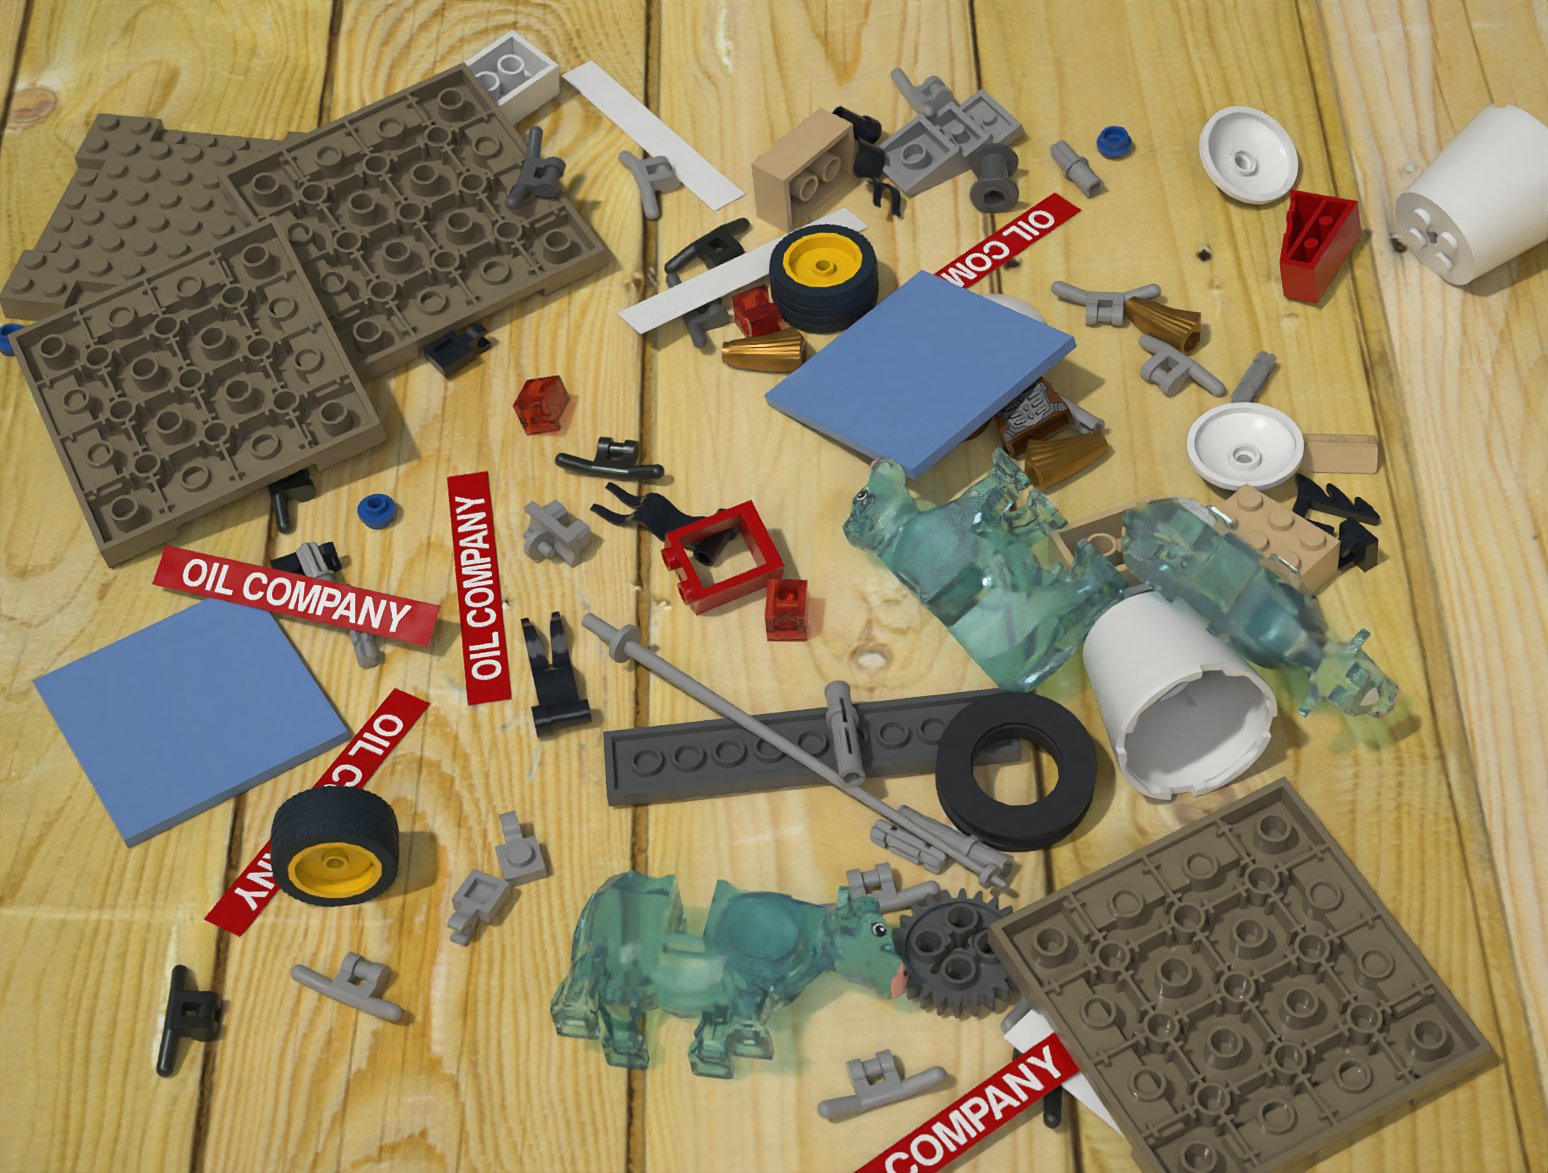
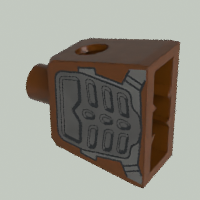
[994,376,1075,459]

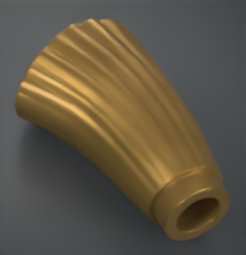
[1124,296,1201,356]
[722,326,807,372]
[1024,431,1108,492]

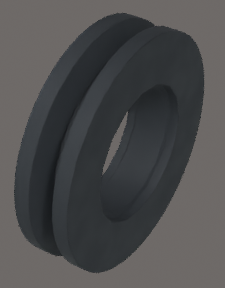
[935,691,1097,852]

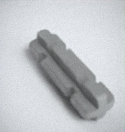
[1230,351,1276,403]
[348,629,379,668]
[870,819,948,873]

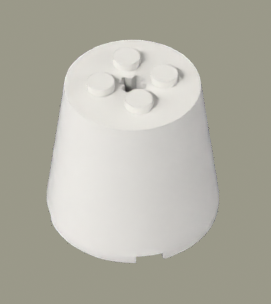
[1395,103,1548,285]
[1083,591,1278,800]

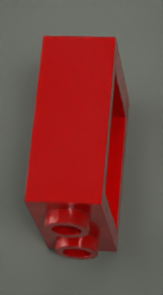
[661,500,785,616]

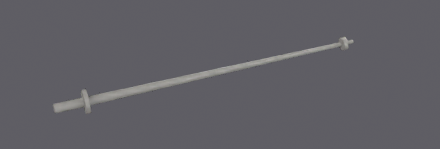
[582,613,1007,889]

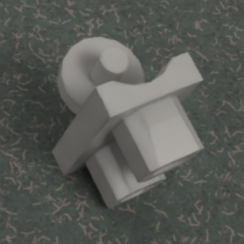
[523,499,592,569]

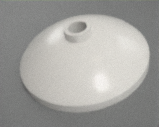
[1199,106,1298,204]
[1186,402,1304,491]

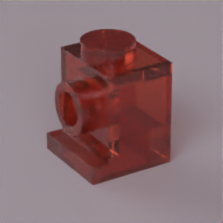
[732,284,782,338]
[513,375,570,435]
[764,579,809,642]

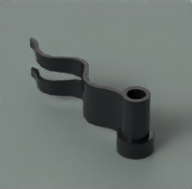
[832,106,901,217]
[590,482,740,566]
[521,611,592,738]

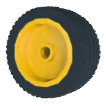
[769,224,879,334]
[270,785,399,907]

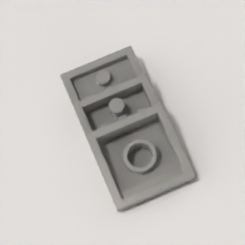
[879,89,1025,197]

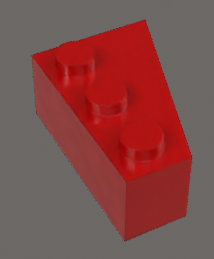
[1279,189,1361,303]

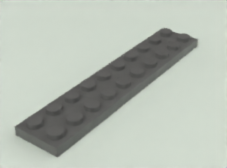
[603,687,1021,807]

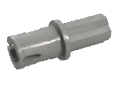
[1050,140,1104,198]
[296,542,335,582]

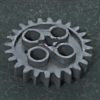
[889,888,1020,1018]

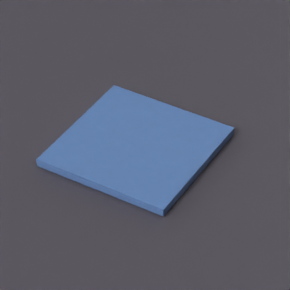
[764,270,1077,480]
[33,598,350,849]

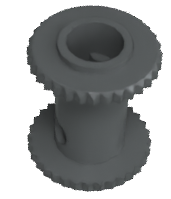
[970,143,1019,213]

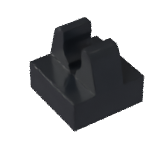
[1338,516,1379,573]

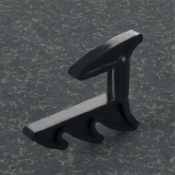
[1292,473,1380,536]

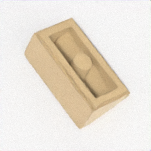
[1299,433,1378,474]

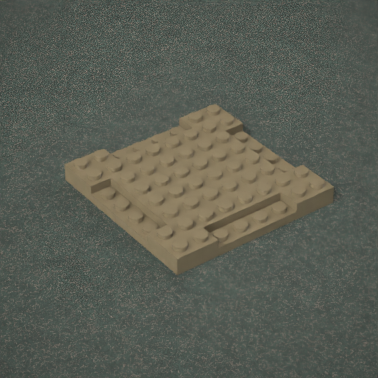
[217,62,606,385]
[0,113,306,321]
[7,215,388,568]
[987,776,1493,1173]

